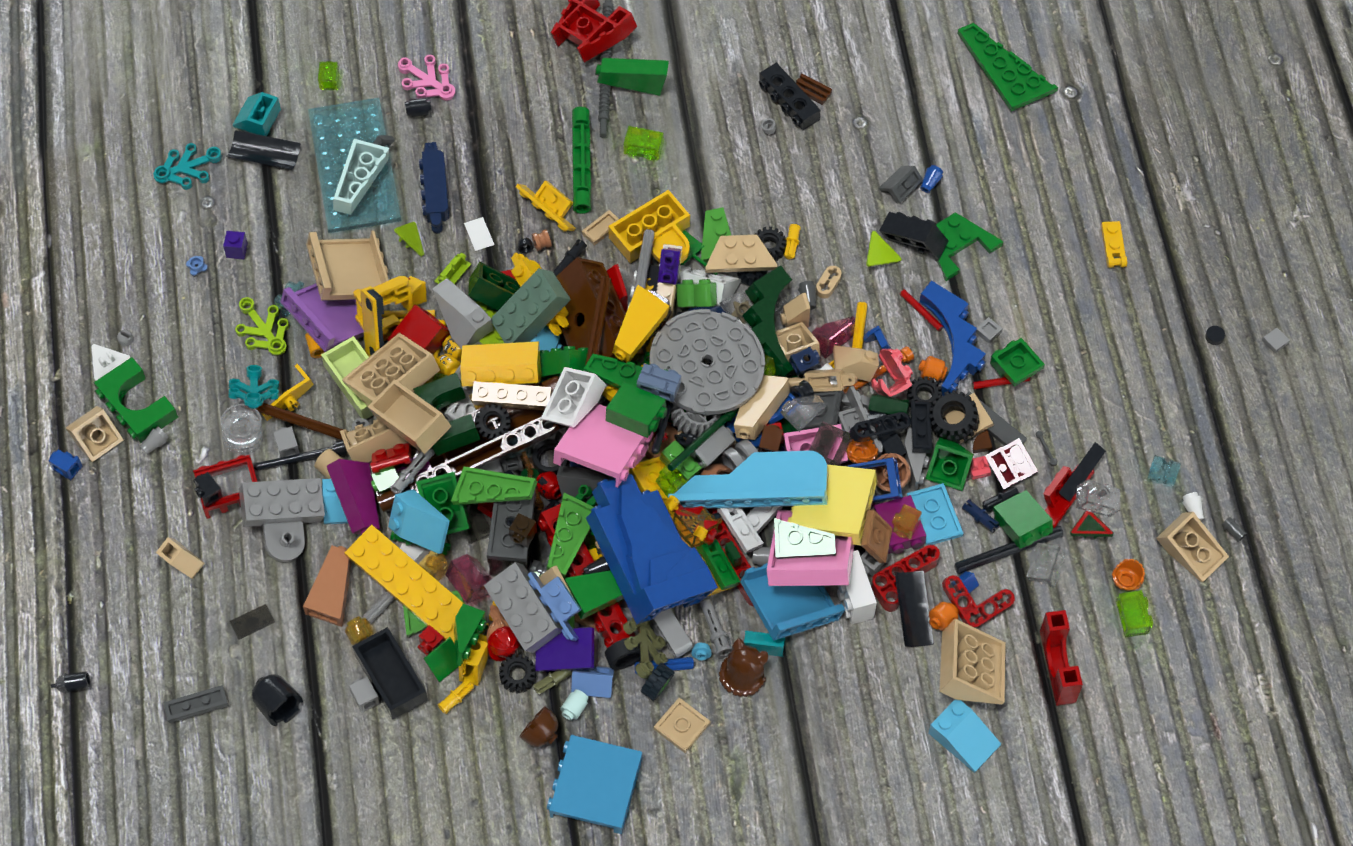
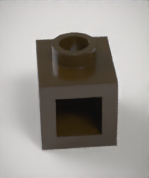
[509,513,537,548]

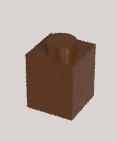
[758,424,783,452]

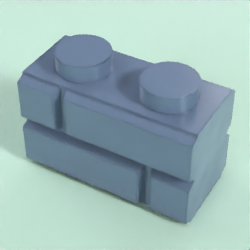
[637,363,682,402]

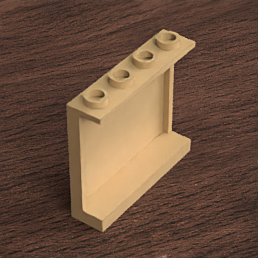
[306,230,390,301]

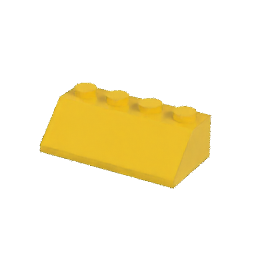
[460,341,542,386]

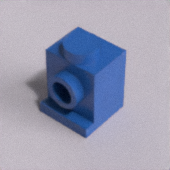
[49,449,83,481]

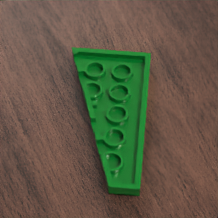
[957,23,1058,112]

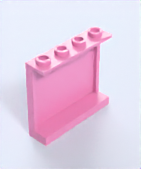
[553,403,653,488]

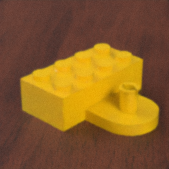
[608,190,690,264]

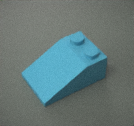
[388,489,450,554]
[928,699,1001,773]

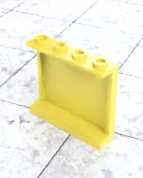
[787,465,878,545]

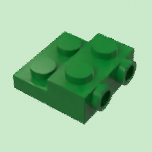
[990,338,1045,387]

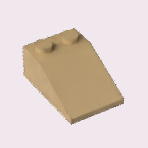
[1156,512,1229,582]

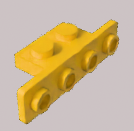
[515,181,576,231]

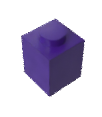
[223,231,248,260]

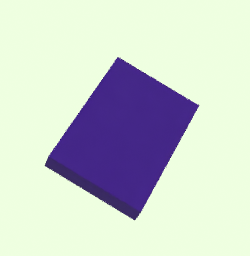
[535,627,594,672]

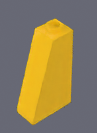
[612,285,670,362]

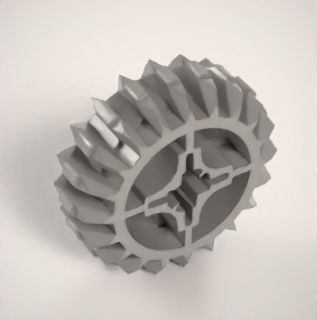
[670,404,722,437]

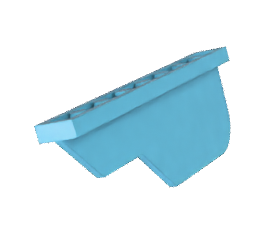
[668,451,828,509]

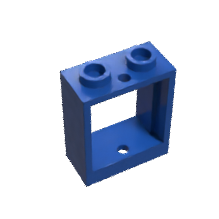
[848,457,903,503]

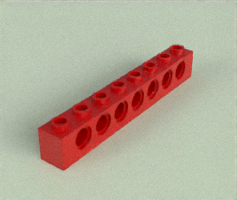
[538,504,636,648]

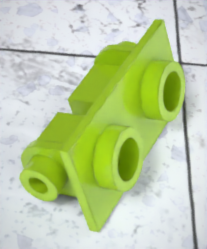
[434,253,471,285]

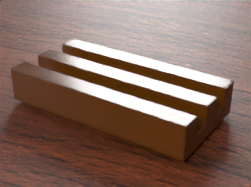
[796,74,832,105]

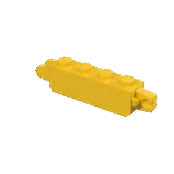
[511,253,569,336]

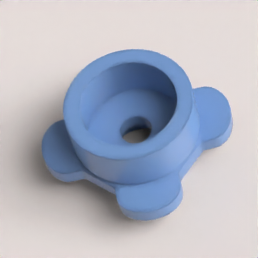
[186,256,208,276]

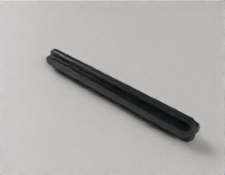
[954,526,1063,574]

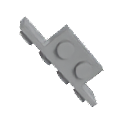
[838,386,883,460]

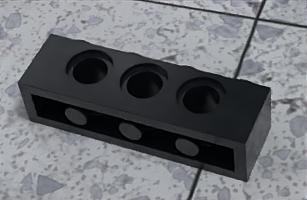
[759,62,821,130]

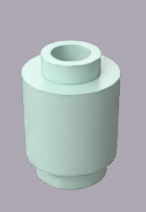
[560,689,589,721]

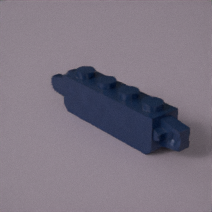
[419,142,449,234]

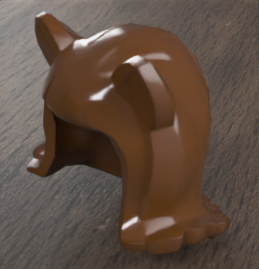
[719,638,768,697]

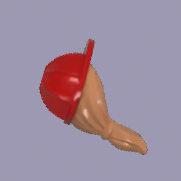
[486,604,520,661]

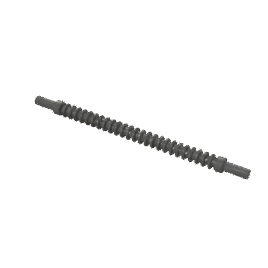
[598,0,613,138]

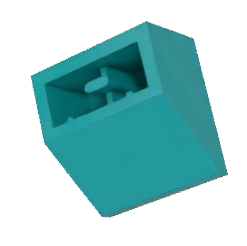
[233,92,281,136]

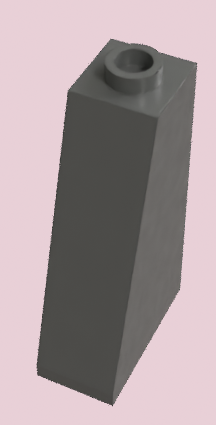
[557,466,637,505]

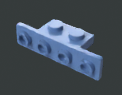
[528,572,581,641]

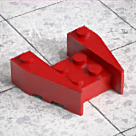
[551,0,637,63]

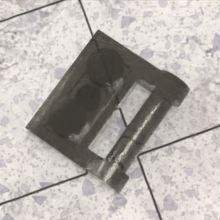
[809,421,853,466]

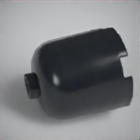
[252,674,303,726]

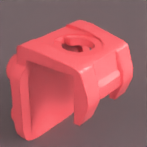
[871,349,913,397]

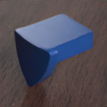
[863,325,892,349]

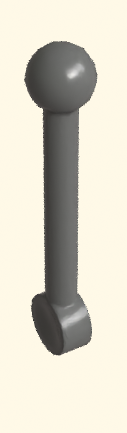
[1035,431,1058,466]

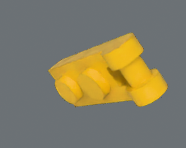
[1101,221,1127,268]

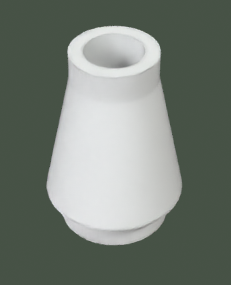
[1182,492,1204,521]

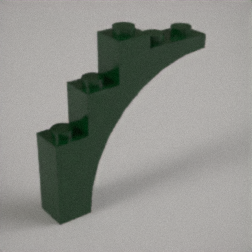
[742,266,794,377]

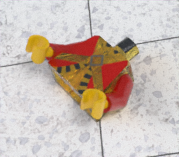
[665,495,722,548]

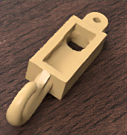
[788,369,857,392]

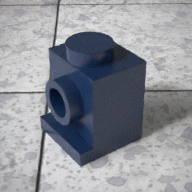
[789,347,820,377]

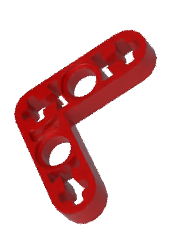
[942,575,1015,628]

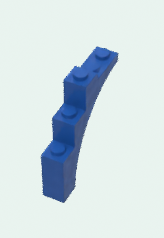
[919,280,986,396]

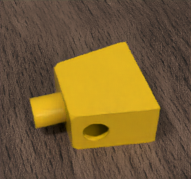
[459,634,488,686]

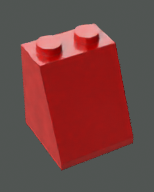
[387,304,450,355]

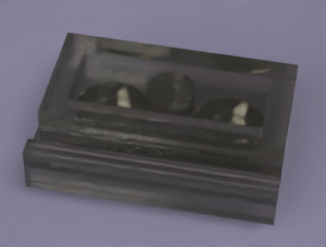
[463,503,491,544]

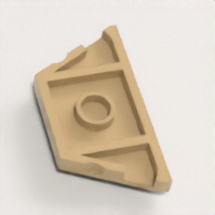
[705,235,777,273]

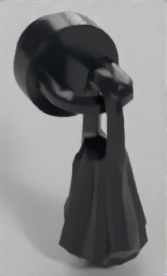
[674,433,698,449]

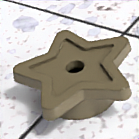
[731,301,750,324]

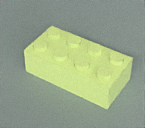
[321,336,373,419]

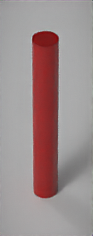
[900,289,944,332]
[972,377,1030,389]

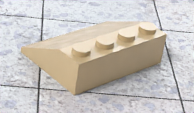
[342,333,440,406]
[939,619,1006,705]

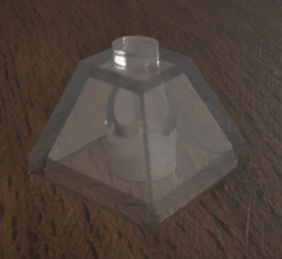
[780,394,827,432]

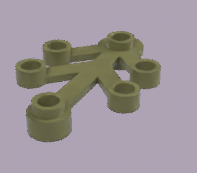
[623,617,667,679]

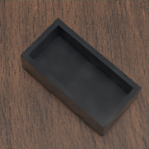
[352,627,428,720]

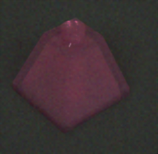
[812,316,855,359]

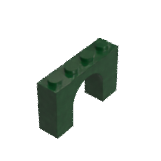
[413,373,480,456]

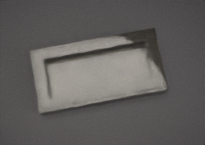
[229,604,275,640]

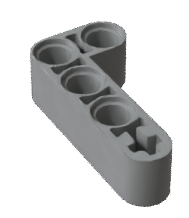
[651,609,694,658]

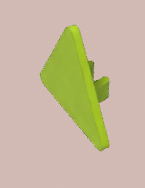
[394,222,424,256]
[866,231,901,267]

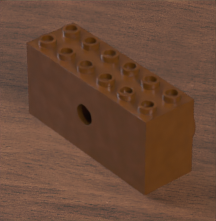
[556,257,644,363]

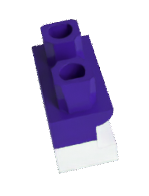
[658,244,683,285]

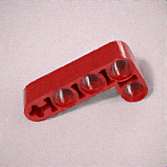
[871,545,940,612]

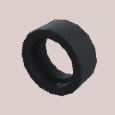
[532,439,569,475]
[605,638,641,670]

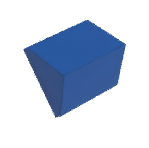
[951,571,979,598]

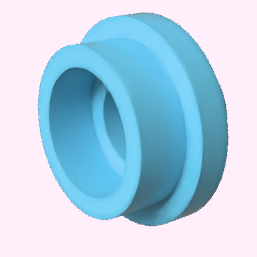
[692,643,712,661]

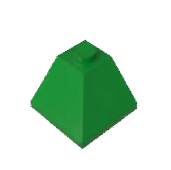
[925,438,974,491]

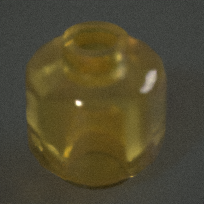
[345,616,375,645]

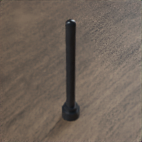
[652,400,673,455]
[254,440,347,471]

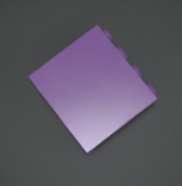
[280,283,364,352]

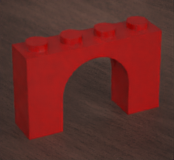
[1040,610,1083,705]

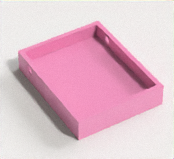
[767,510,854,586]

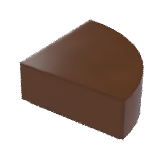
[972,431,992,453]

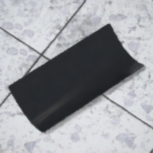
[226,130,301,170]
[895,570,934,647]

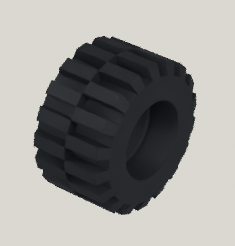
[929,391,979,443]

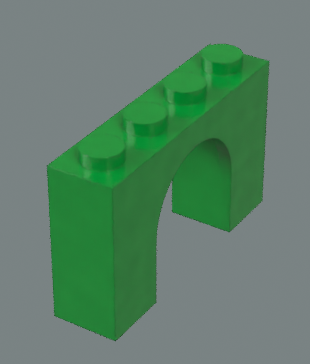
[94,357,178,443]

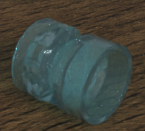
[1147,455,1181,487]

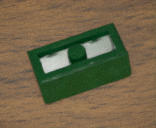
[868,394,909,414]

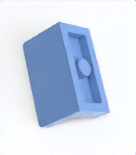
[571,666,614,698]

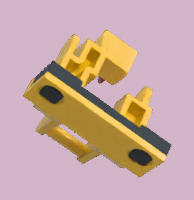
[353,276,427,357]

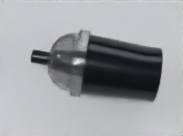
[51,671,90,694]

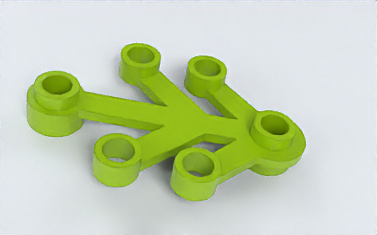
[235,297,289,355]

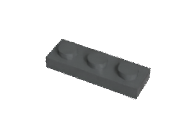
[163,685,229,723]

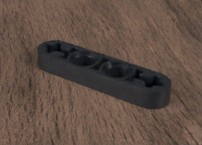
[849,412,911,442]

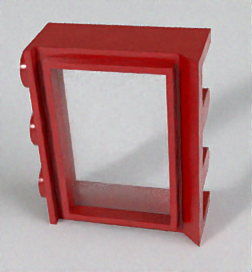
[193,455,258,519]

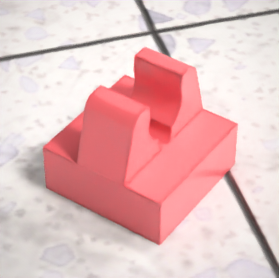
[969,456,991,480]

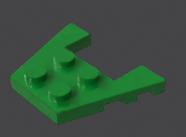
[936,212,1003,281]

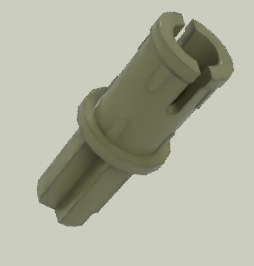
[533,670,572,695]

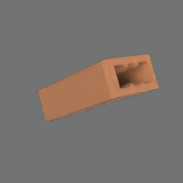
[303,545,352,627]

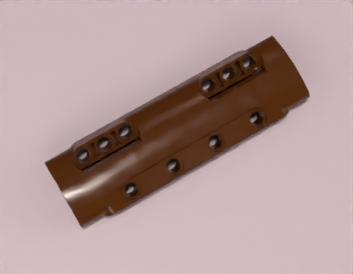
[369,375,566,512]

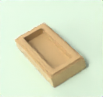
[582,210,619,245]

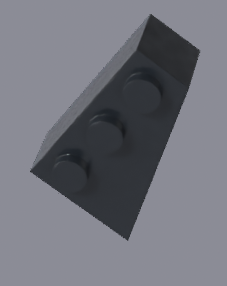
[879,212,949,260]

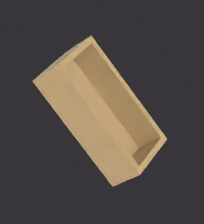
[368,379,451,454]

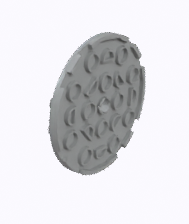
[649,309,765,415]

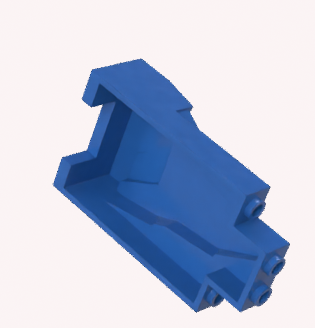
[586,474,718,624]

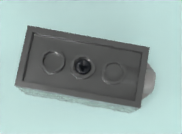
[487,488,537,576]

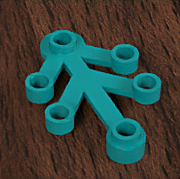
[153,143,222,190]
[228,365,279,409]

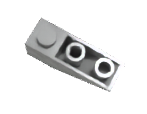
[904,427,933,491]

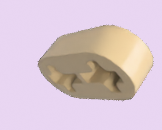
[816,266,842,299]

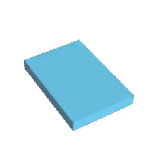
[907,483,964,546]

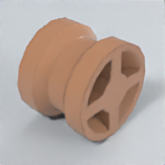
[532,229,552,252]

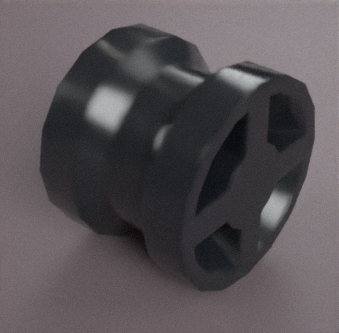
[790,380,814,403]

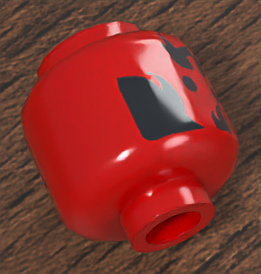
[536,471,561,500]

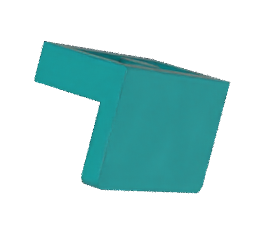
[744,631,785,657]

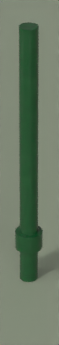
[667,407,740,471]

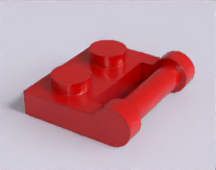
[370,443,412,474]

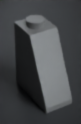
[691,425,736,469]

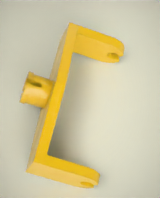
[261,364,314,421]

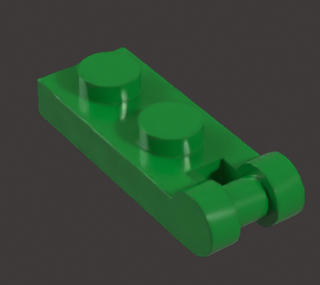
[696,538,740,590]

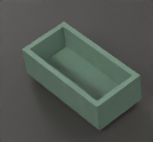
[491,268,571,343]

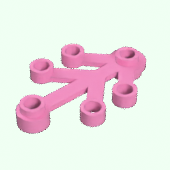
[398,55,455,101]

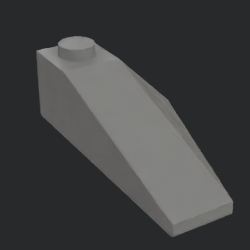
[432,278,493,350]

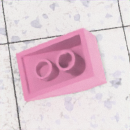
[783,424,848,465]

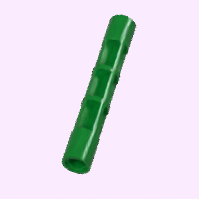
[572,106,591,214]

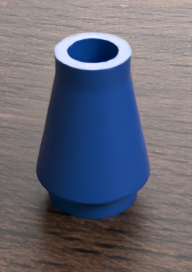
[920,165,943,193]

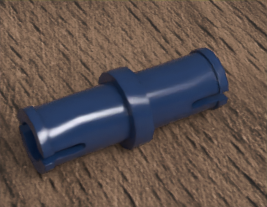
[962,499,1000,533]

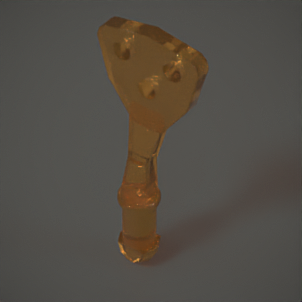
[520,451,544,510]

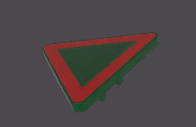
[1070,509,1114,539]

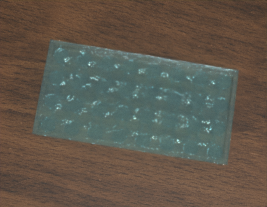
[308,98,401,233]

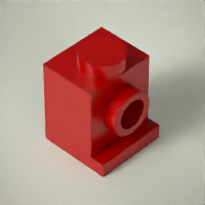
[417,625,445,656]

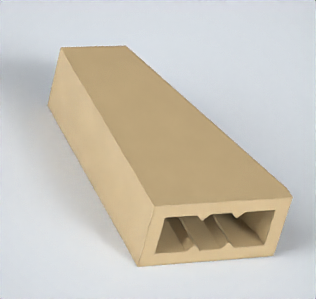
[734,375,790,440]

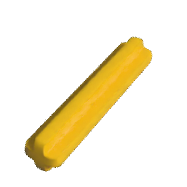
[852,302,867,349]

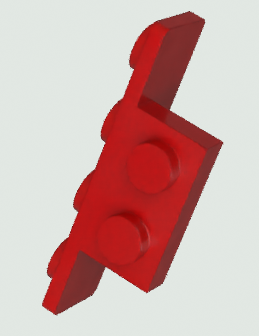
[1043,464,1094,528]

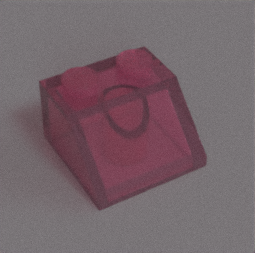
[445,554,492,604]

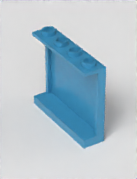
[740,563,845,641]
[547,735,642,835]

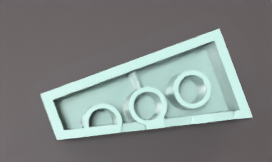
[333,139,389,215]

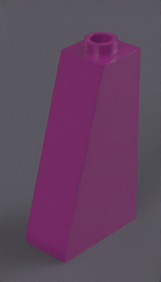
[327,459,380,535]

